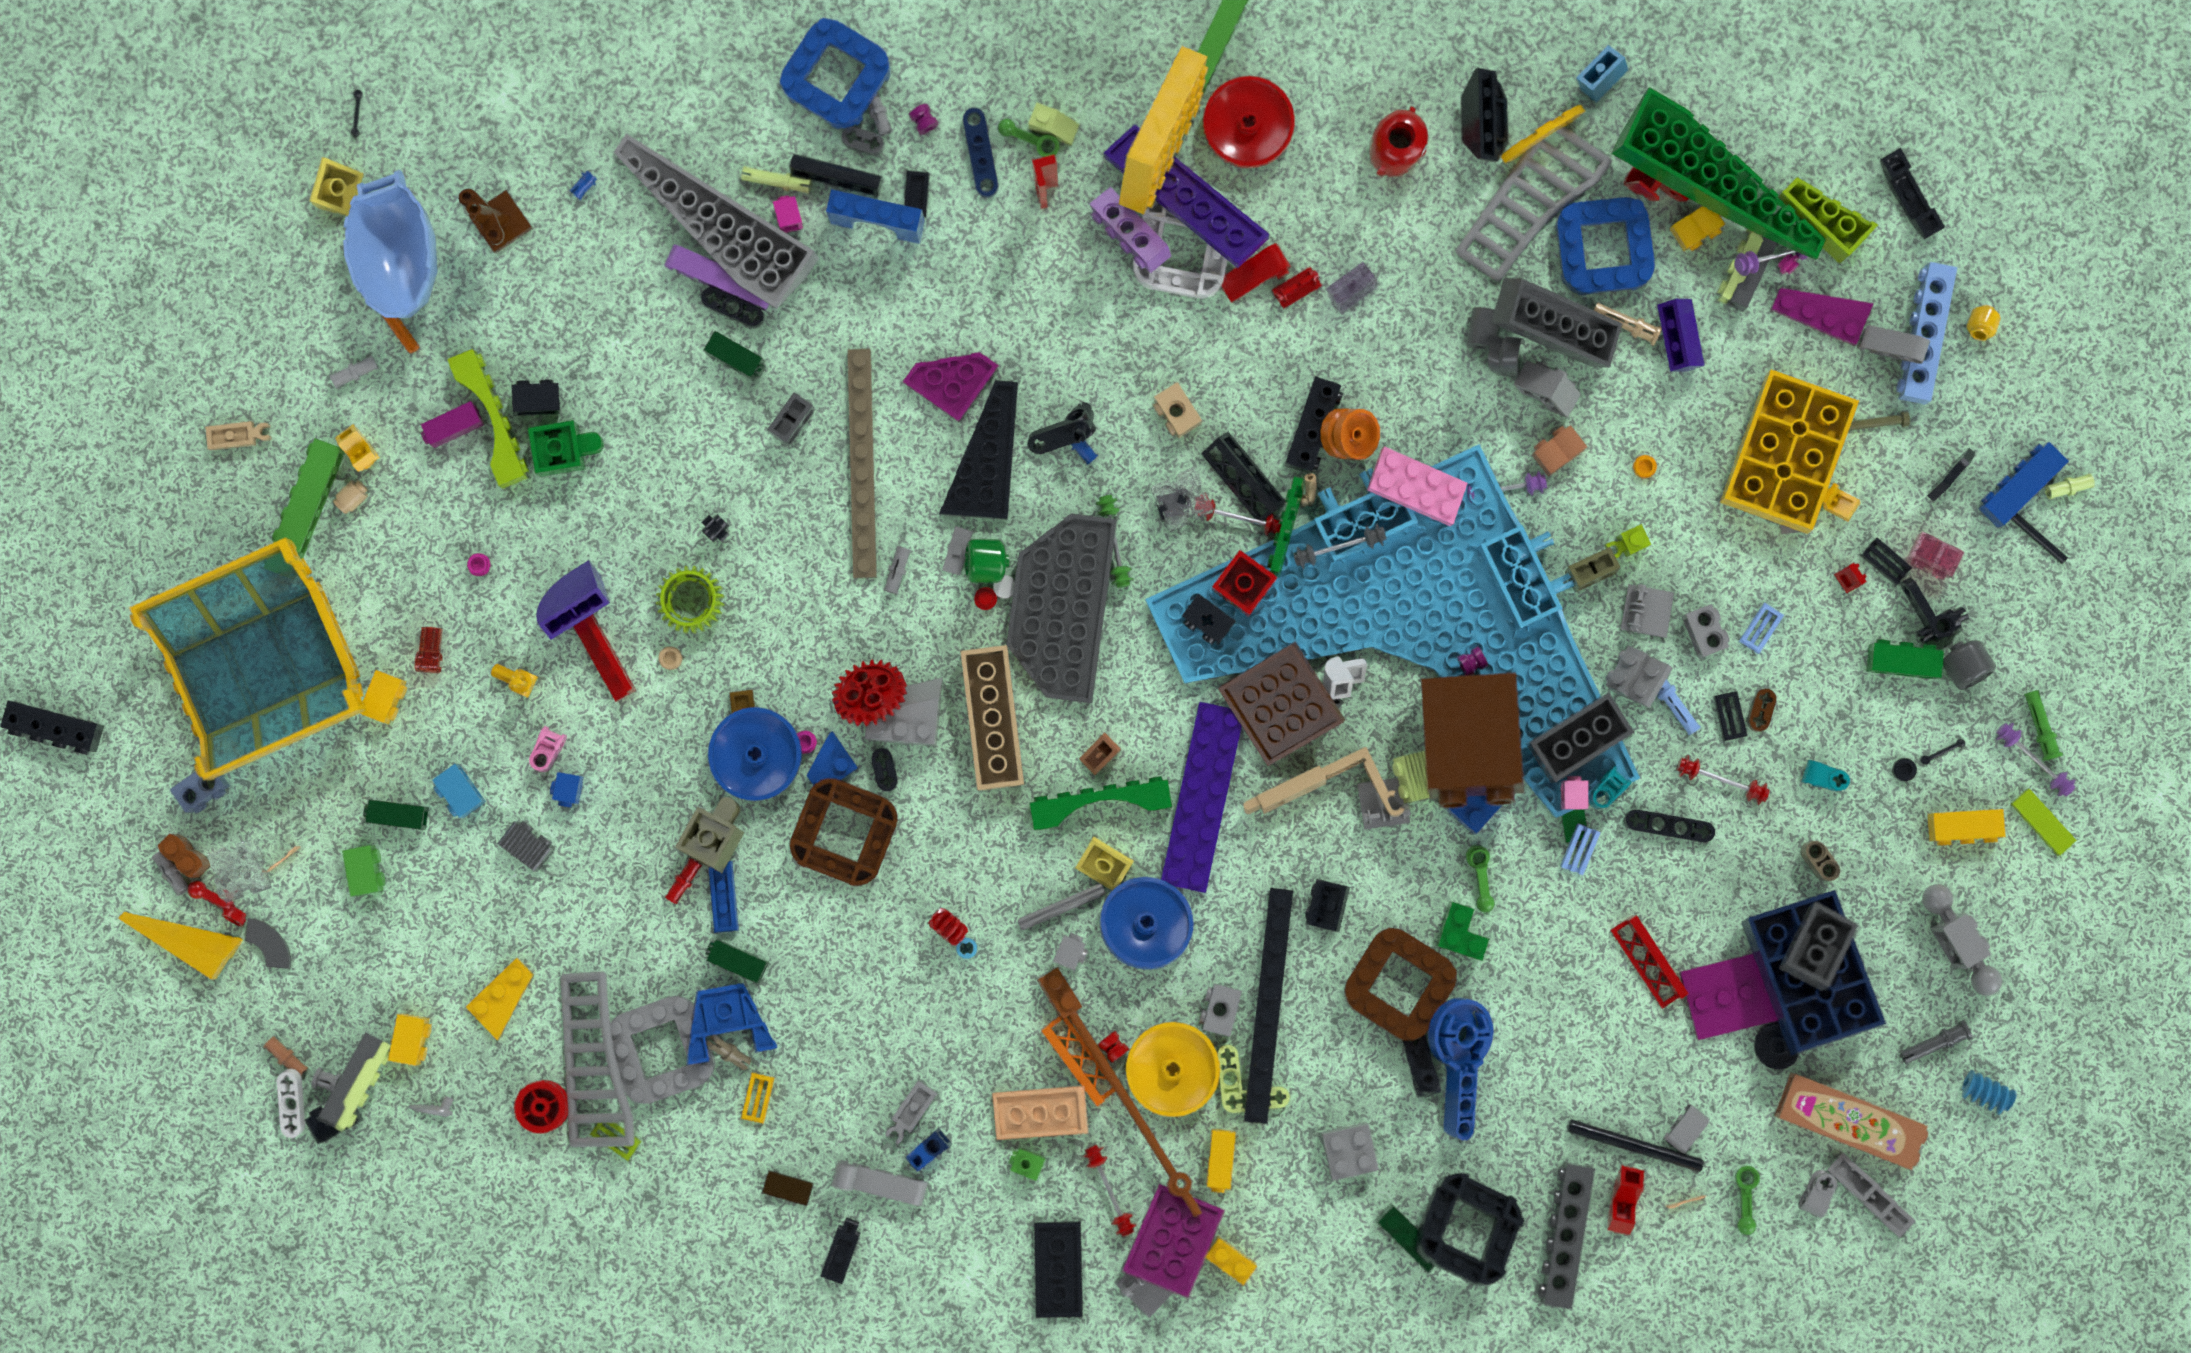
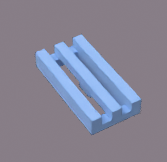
[1739,603,1784,654]
[1560,823,1600,875]

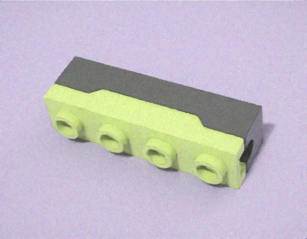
[1717,228,1777,312]
[317,1033,391,1132]

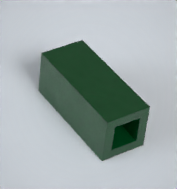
[703,331,766,381]
[363,799,429,830]
[705,939,769,984]

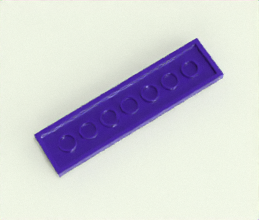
[1103,124,1269,268]
[1161,702,1242,893]

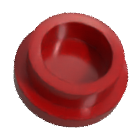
[974,587,997,610]

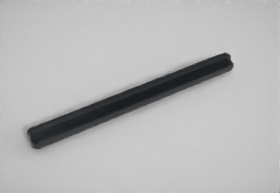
[1567,1120,1704,1172]

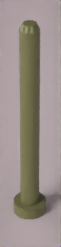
[1849,410,1910,431]

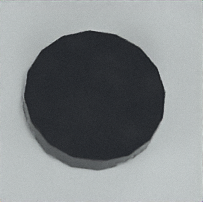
[1753,1022,1799,1070]

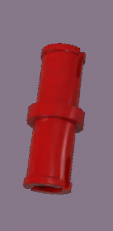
[664,857,702,904]

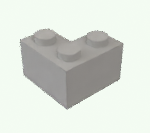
[1514,361,1581,418]

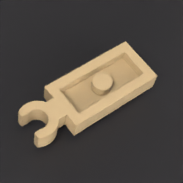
[205,421,272,451]

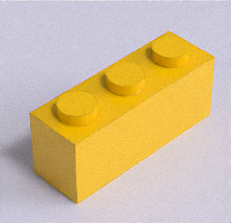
[1927,809,2006,846]

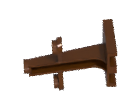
[458,189,533,254]

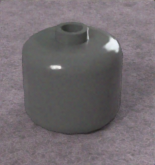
[1943,640,1996,690]

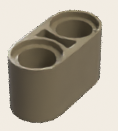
[1801,841,1840,881]

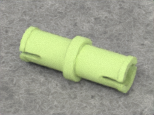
[2044,474,2095,499]

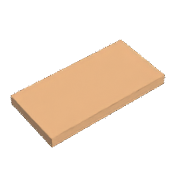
[992,1086,1088,1140]

